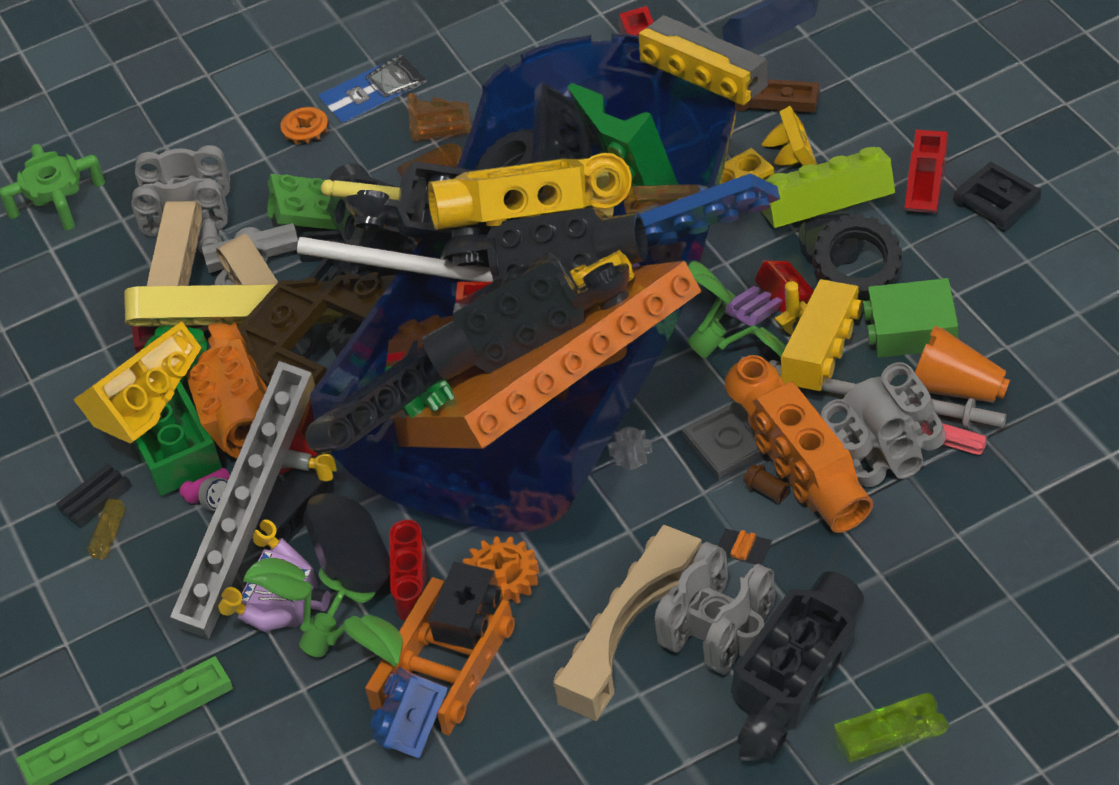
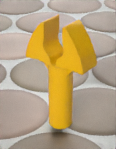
[774,281,807,335]

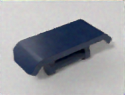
[722,0,818,51]

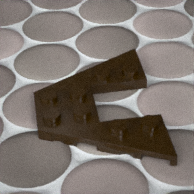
[238,271,415,398]

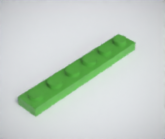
[15,656,233,785]

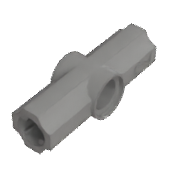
[202,223,298,273]

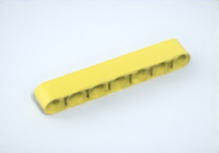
[124,285,343,326]

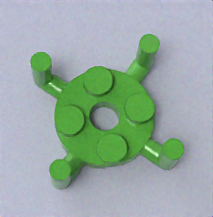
[0,144,105,230]

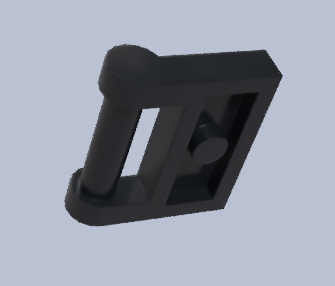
[953,161,1041,231]

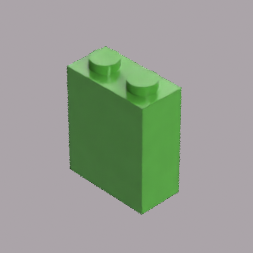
[863,278,958,358]

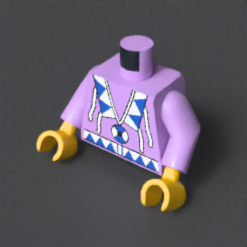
[218,520,330,632]

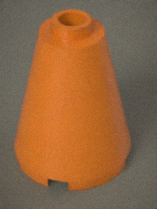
[915,326,1010,403]

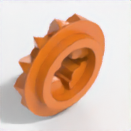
[281,107,329,144]

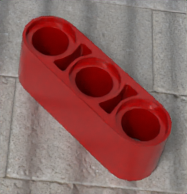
[389,520,427,621]

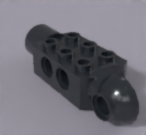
[344,161,550,242]
[326,163,433,291]
[441,207,648,281]
[422,252,630,381]
[731,571,864,761]

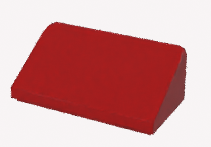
[755,261,814,313]

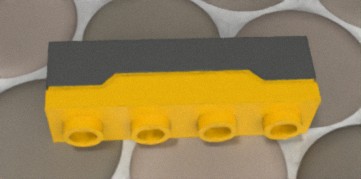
[639,15,768,105]

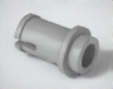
[198,219,223,254]

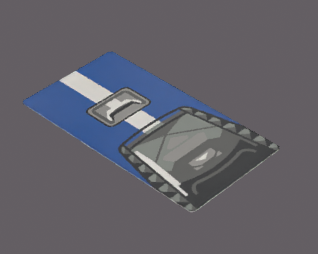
[318,55,427,123]

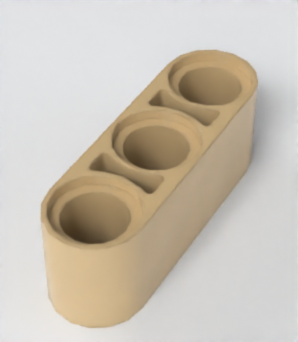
[216,233,278,285]

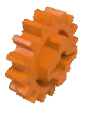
[462,536,540,604]

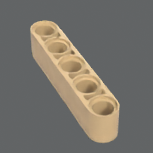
[145,201,202,327]

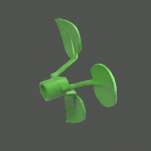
[687,260,786,358]
[243,558,403,667]

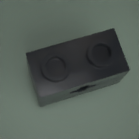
[428,562,502,650]

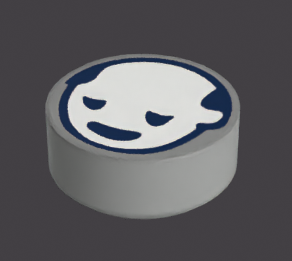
[198,477,228,512]

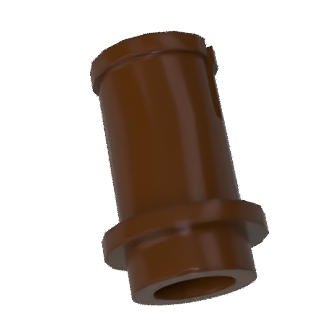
[743,464,790,504]

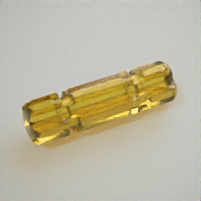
[87,499,125,559]

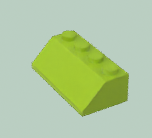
[761,147,895,228]

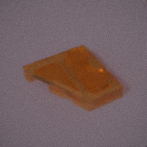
[407,93,472,141]

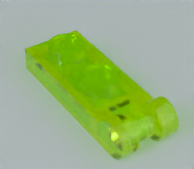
[834,693,949,763]

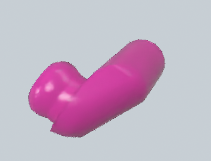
[179,468,230,504]

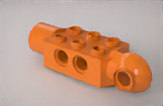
[186,322,267,458]
[724,355,873,533]

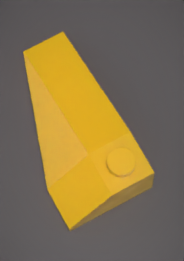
[73,321,201,443]

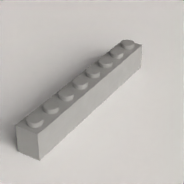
[170,361,315,639]

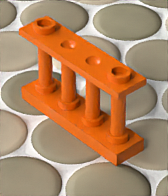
[365,577,515,736]

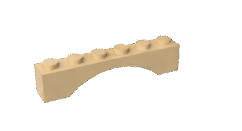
[553,525,702,721]

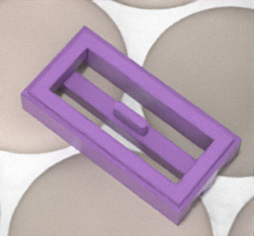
[724,286,782,326]

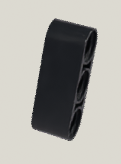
[251,468,334,550]

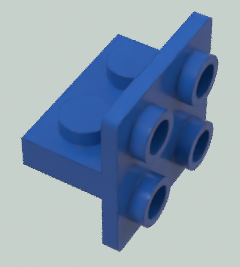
[369,667,448,758]

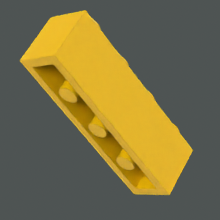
[781,279,863,391]

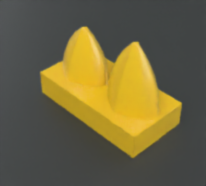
[761,106,817,166]

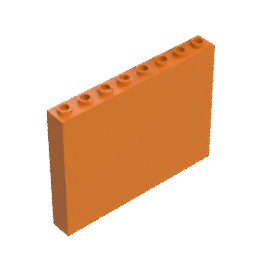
[382,261,702,448]

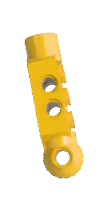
[428,153,632,230]

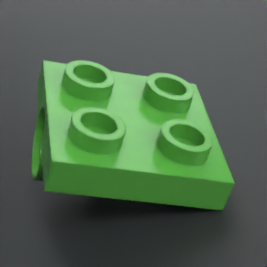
[267,174,337,230]

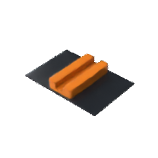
[718,528,773,565]

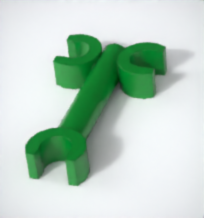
[402,379,455,419]

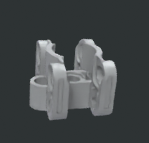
[131,145,230,237]
[821,362,946,487]
[655,542,775,675]

